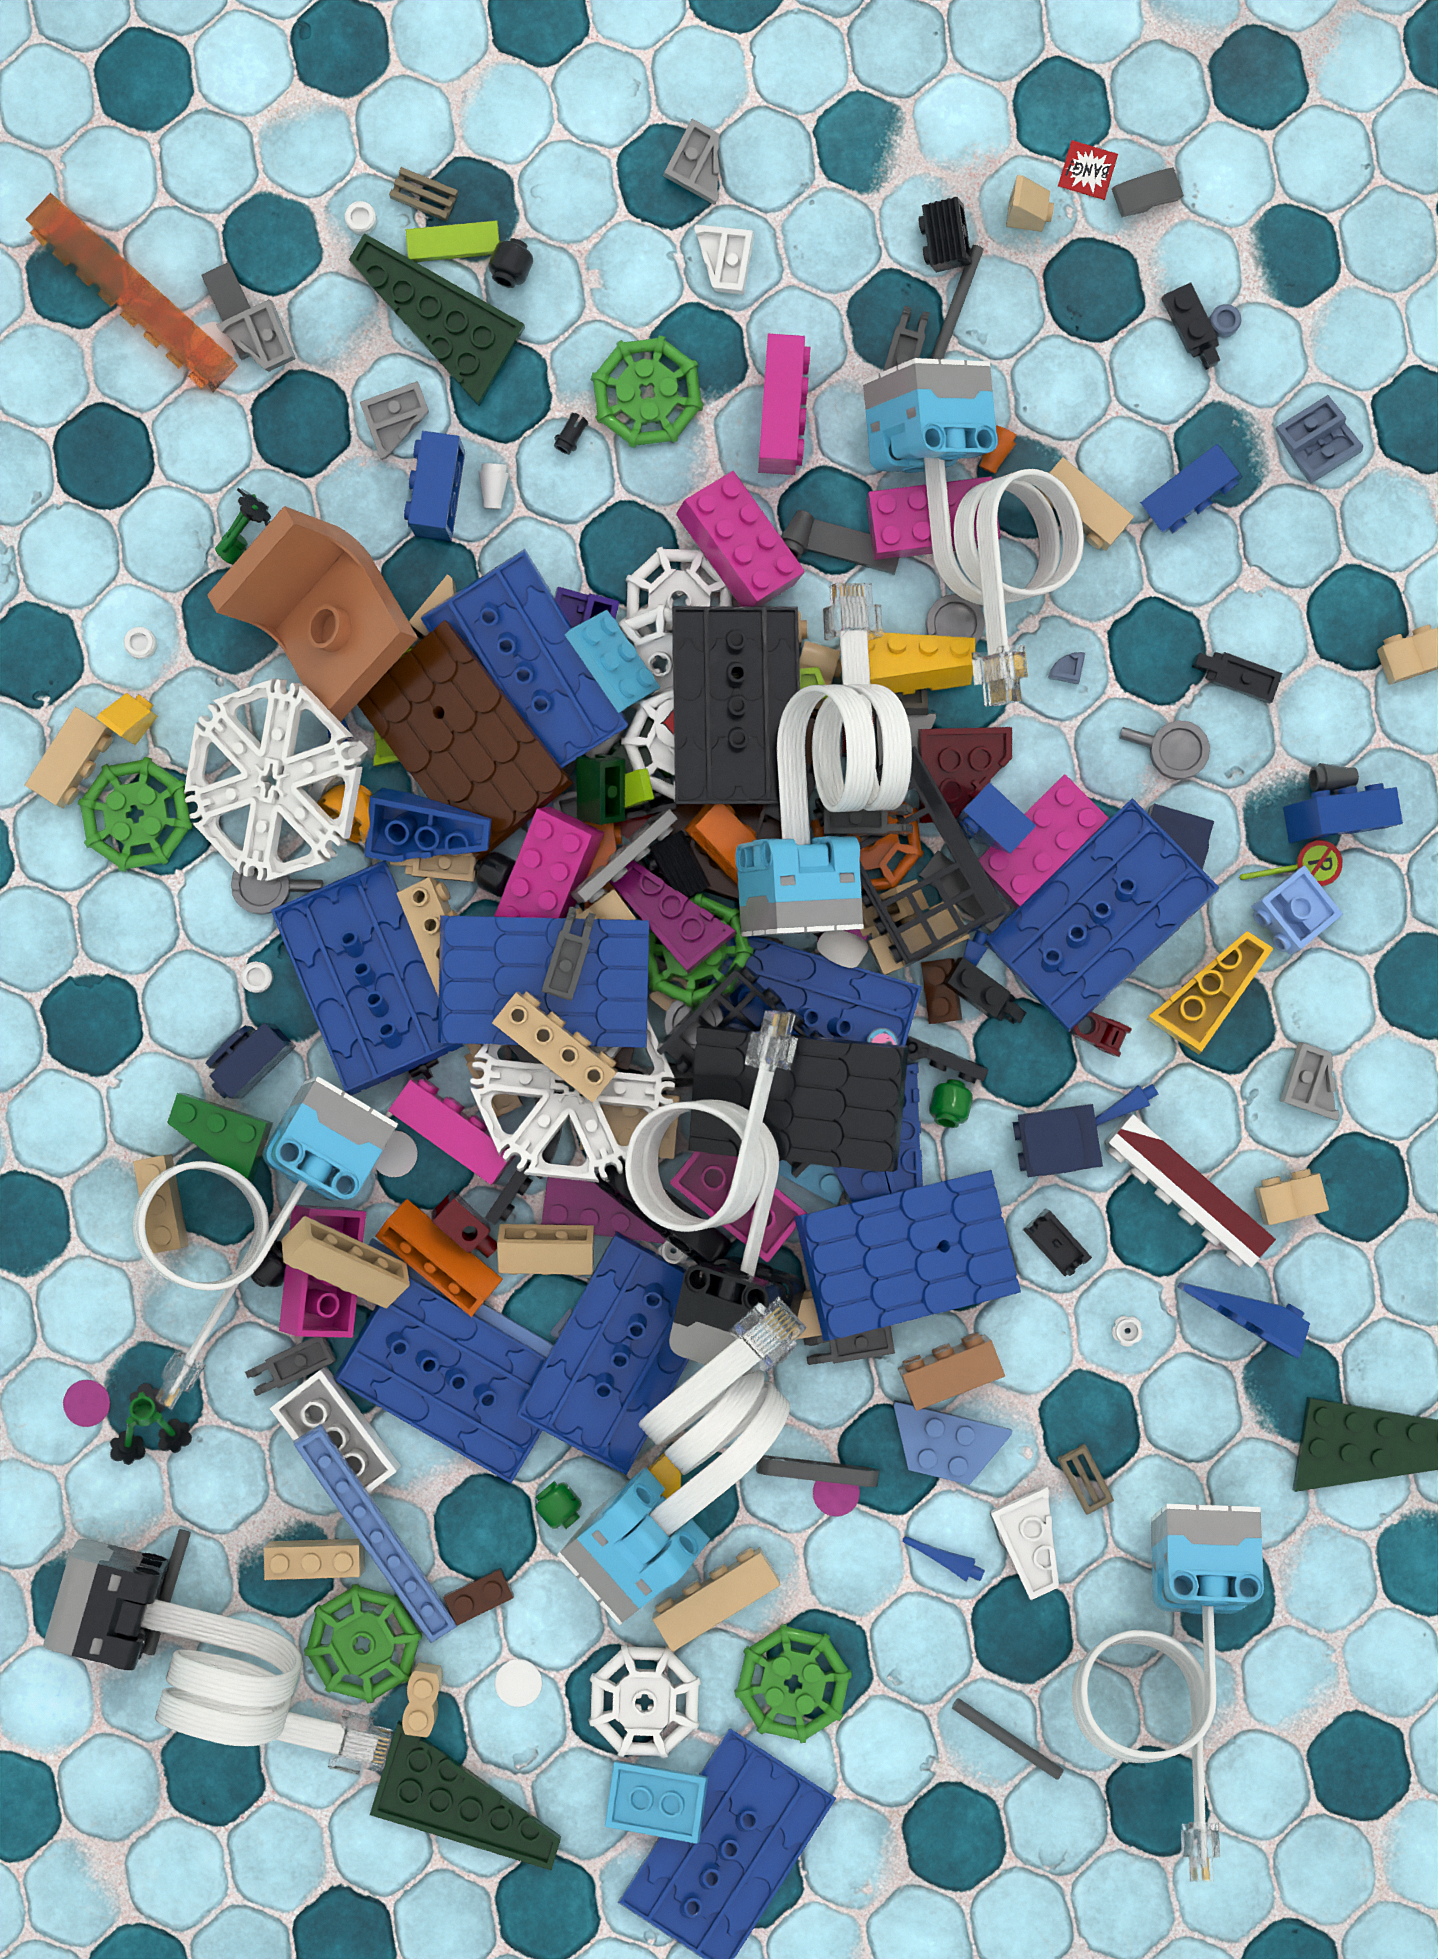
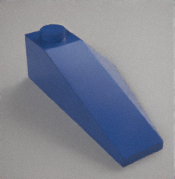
[365,788,492,862]
[1177,1282,1310,1359]

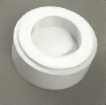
[345,201,377,235]
[124,627,157,659]
[241,962,274,993]

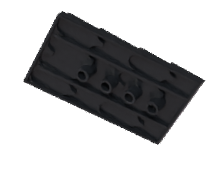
[672,606,800,804]
[688,1025,909,1172]

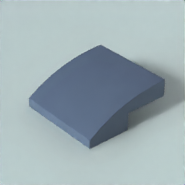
[1276,395,1363,484]

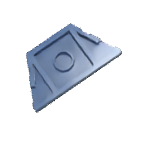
[893,1400,1012,1485]

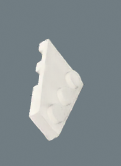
[990,1485,1059,1600]

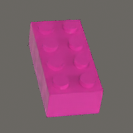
[758,333,811,475]
[676,471,805,606]
[865,476,1001,560]
[978,774,1109,909]
[494,806,605,918]
[388,1078,516,1185]
[670,1151,807,1263]
[279,1205,366,1338]

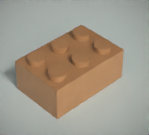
[898,1332,1005,1411]

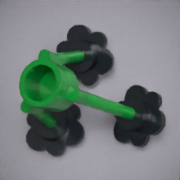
[215,488,271,565]
[110,1383,192,1465]

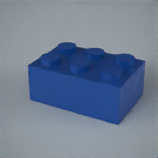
[404,431,465,542]

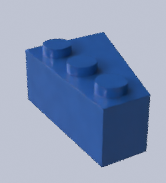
[1140,444,1243,534]
[956,782,1036,854]
[1283,783,1403,843]

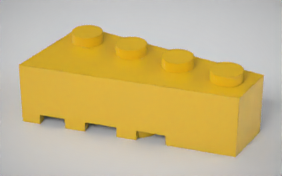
[867,632,975,695]
[1147,931,1274,1055]

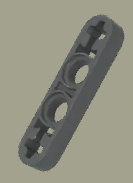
[756,1455,880,1487]

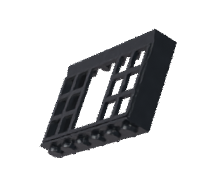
[813,746,1006,968]
[657,963,825,1178]

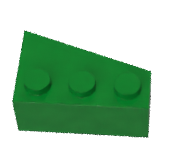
[167,1093,273,1182]

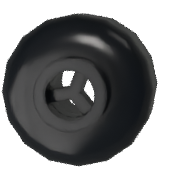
[488,238,533,288]
[474,852,516,897]
[251,1240,286,1287]

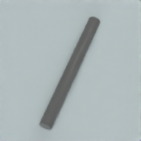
[930,245,984,359]
[143,1529,191,1655]
[952,1698,1064,1780]

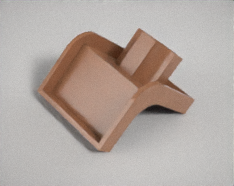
[207,506,418,722]

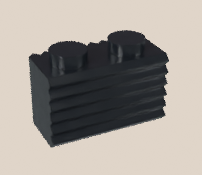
[918,197,972,273]
[646,830,711,898]

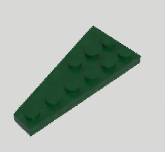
[349,233,525,406]
[1292,1397,1438,1492]
[370,1720,561,1870]

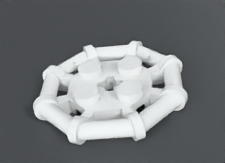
[624,547,732,656]
[619,604,673,712]
[621,689,675,802]
[588,1644,701,1759]

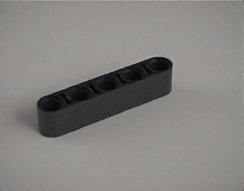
[595,1158,732,1264]

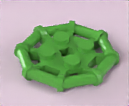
[591,335,704,448]
[77,757,193,872]
[648,893,754,1007]
[304,1584,422,1704]
[734,1624,852,1743]

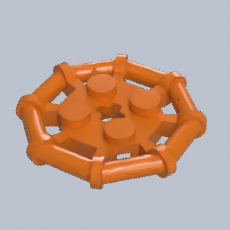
[810,801,924,891]

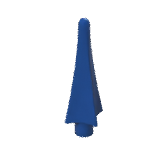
[963,930,989,966]
[1095,1084,1159,1126]
[903,1536,985,1582]

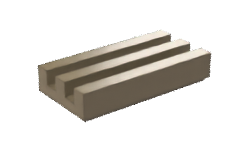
[389,167,458,222]
[1056,1443,1114,1515]

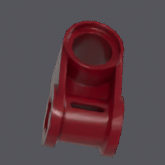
[1070,1012,1132,1058]

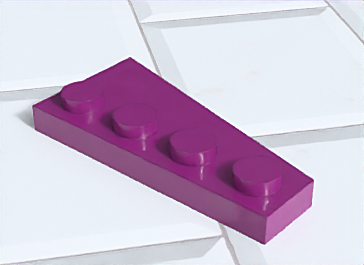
[609,860,737,974]
[541,1177,666,1244]

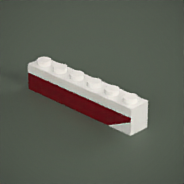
[1104,1114,1276,1268]

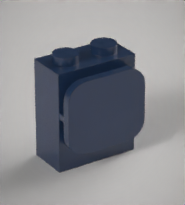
[1147,803,1214,870]
[205,1023,296,1099]
[1012,1103,1103,1178]

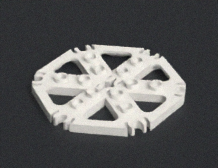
[184,679,363,881]
[470,1018,675,1182]

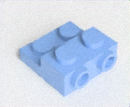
[1251,865,1343,955]

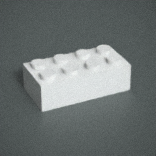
[270,1366,401,1493]

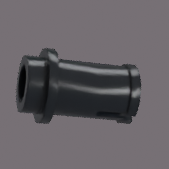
[554,412,589,455]

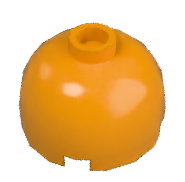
[317,784,373,844]

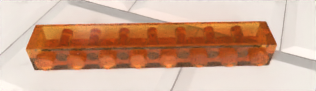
[25,192,238,393]

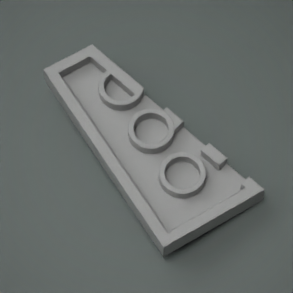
[571,809,678,904]

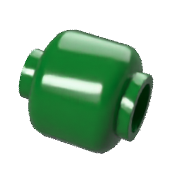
[929,1079,973,1128]
[535,1481,582,1529]

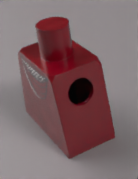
[431,1189,497,1258]

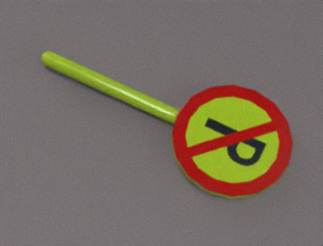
[1239,840,1343,886]

